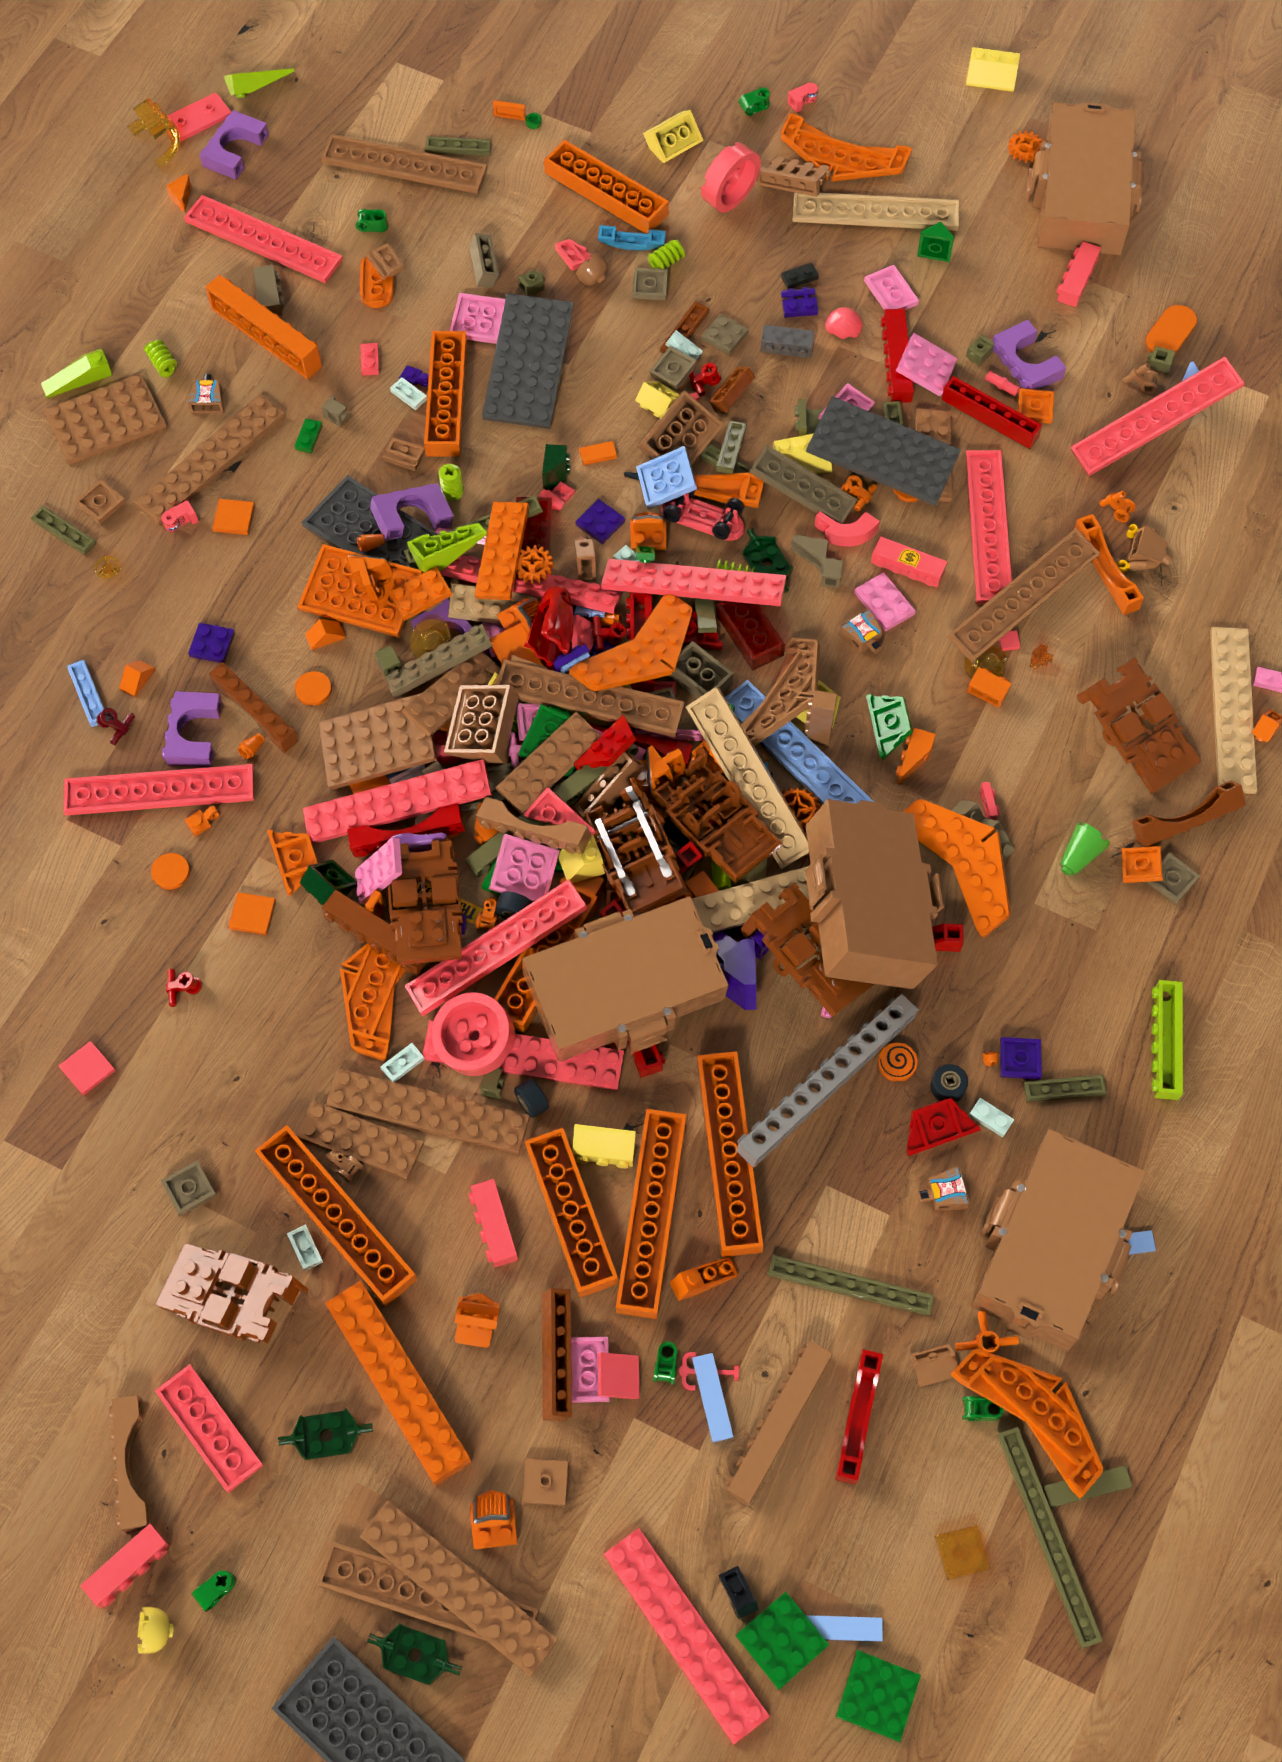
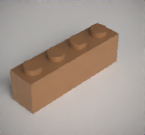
[804,690,837,746]
[574,751,645,819]

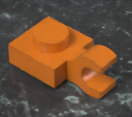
[184,805,220,837]

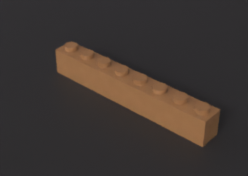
[725,1341,833,1507]

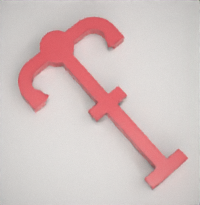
[679,1352,739,1391]

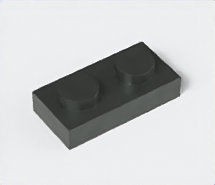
[781,263,819,289]

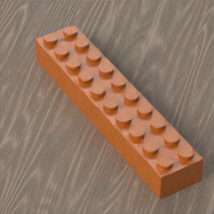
[697,1051,764,1257]
[616,1109,687,1319]
[255,1125,417,1307]
[325,1280,472,1487]

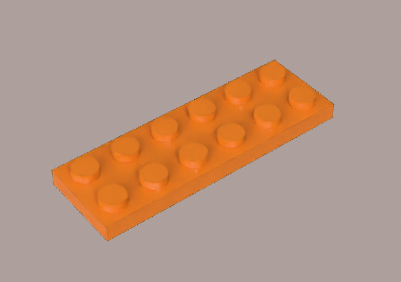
[474,502,529,600]

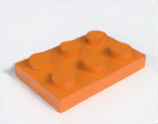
[388,567,452,621]

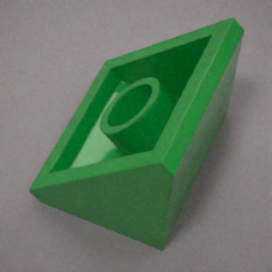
[917,221,954,263]

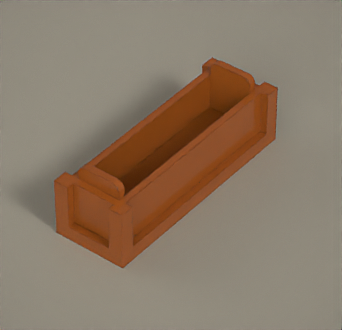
[709,367,755,413]

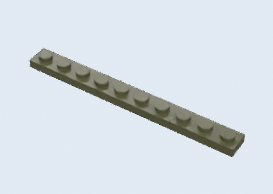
[997,1427,1103,1649]

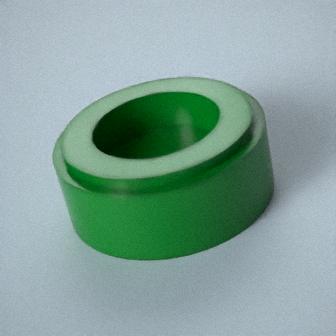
[525,113,542,129]

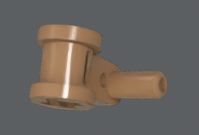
[1123,363,1159,394]
[326,1150,363,1183]

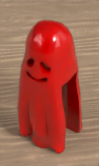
[524,586,574,667]

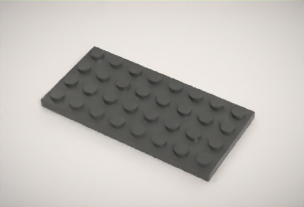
[482,293,574,429]
[806,396,961,506]
[302,475,439,570]
[271,1636,466,1762]

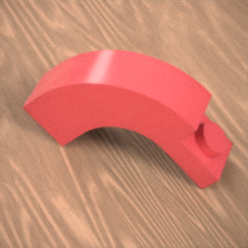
[814,511,880,547]

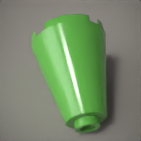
[1059,822,1110,876]

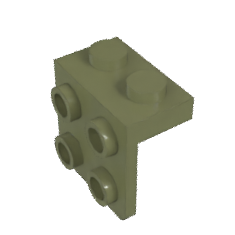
[794,399,824,436]

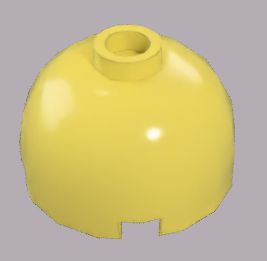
[137,1607,174,1654]

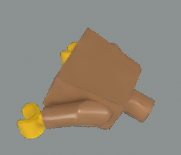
[1118,524,1172,574]

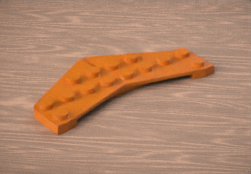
[781,113,912,182]
[569,594,693,691]
[903,799,1011,938]
[340,924,406,1061]
[950,1349,1103,1498]

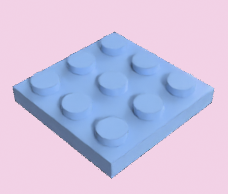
[636,446,697,509]

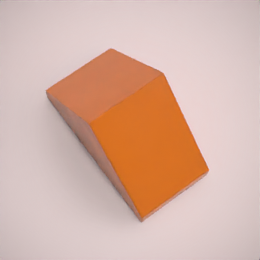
[166,174,192,211]
[305,619,346,650]
[119,660,156,697]

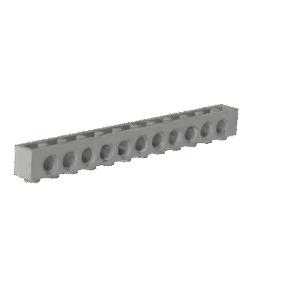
[736,994,919,1168]

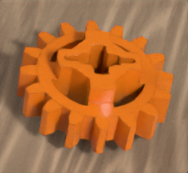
[1008,130,1043,163]
[517,545,554,584]

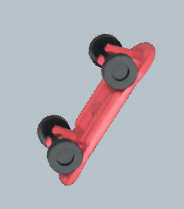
[661,490,745,541]

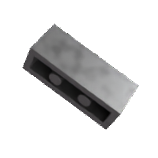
[760,325,815,358]

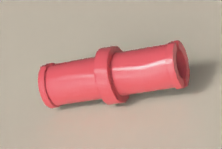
[985,370,1020,397]

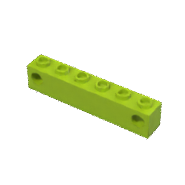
[1151,980,1183,1100]

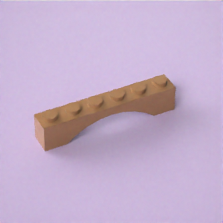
[476,797,592,855]
[109,1395,151,1533]

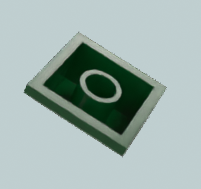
[542,444,571,491]
[299,859,357,905]

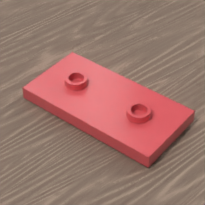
[160,92,231,144]

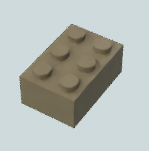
[668,641,734,699]

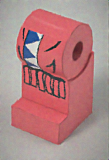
[788,83,818,113]
[161,500,199,532]

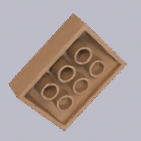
[637,390,724,465]
[444,685,519,763]

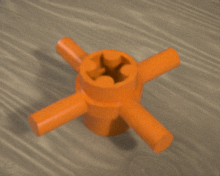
[955,1311,1019,1354]

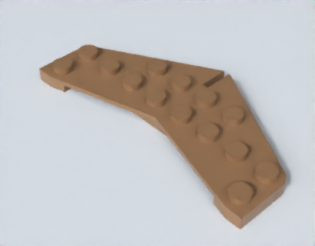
[741,637,820,746]

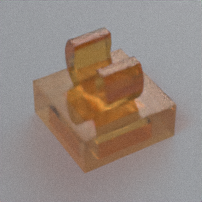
[1029,644,1053,669]

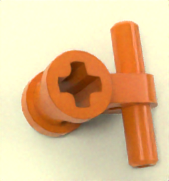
[841,475,877,511]
[1100,491,1136,523]
[475,897,499,930]

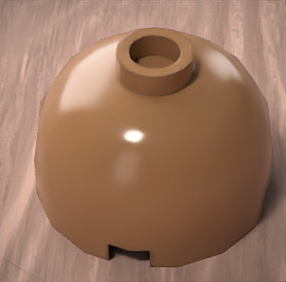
[575,251,607,286]

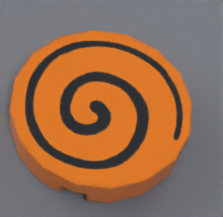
[878,1042,918,1082]

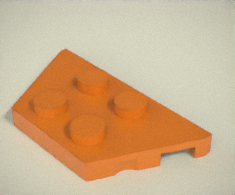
[267,830,318,896]

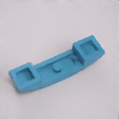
[598,225,666,250]

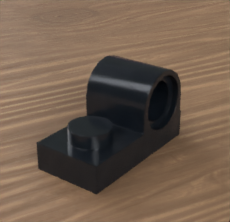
[718,1566,759,1620]

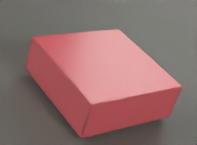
[551,481,575,505]
[999,630,1020,651]

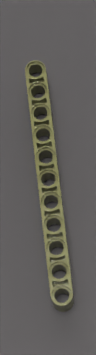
[465,743,639,877]

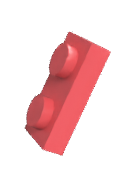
[361,343,379,376]
[980,782,1000,820]

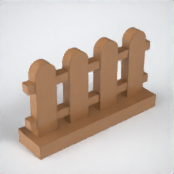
[757,157,830,197]

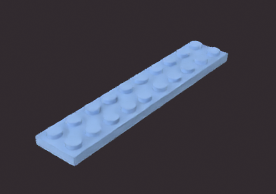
[725,680,874,805]

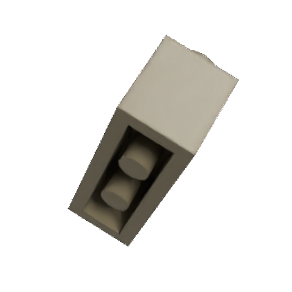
[469,233,499,288]
[253,265,284,316]

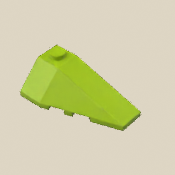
[224,68,294,98]
[41,348,112,398]
[407,523,487,573]

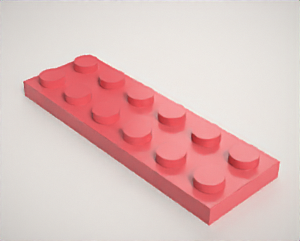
[155,1364,264,1494]

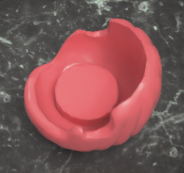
[825,307,863,339]

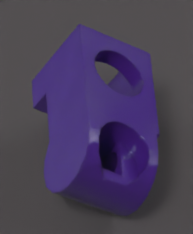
[749,929,770,960]

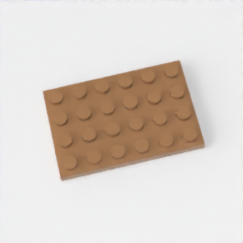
[44,373,166,465]
[319,693,437,790]

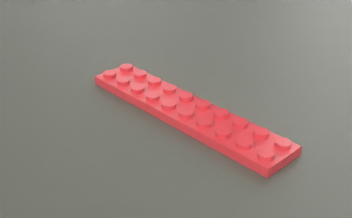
[184,195,343,284]
[1071,357,1244,476]
[965,450,1012,604]
[440,555,623,614]
[601,559,786,606]
[303,759,492,844]
[63,764,254,816]
[405,879,588,1016]
[423,1020,624,1091]
[603,1528,770,1745]

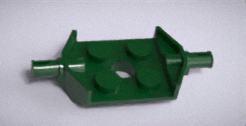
[743,528,793,594]
[278,1408,373,1460]
[367,1624,462,1686]

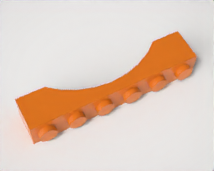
[1074,514,1144,616]

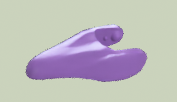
[387,833,447,852]

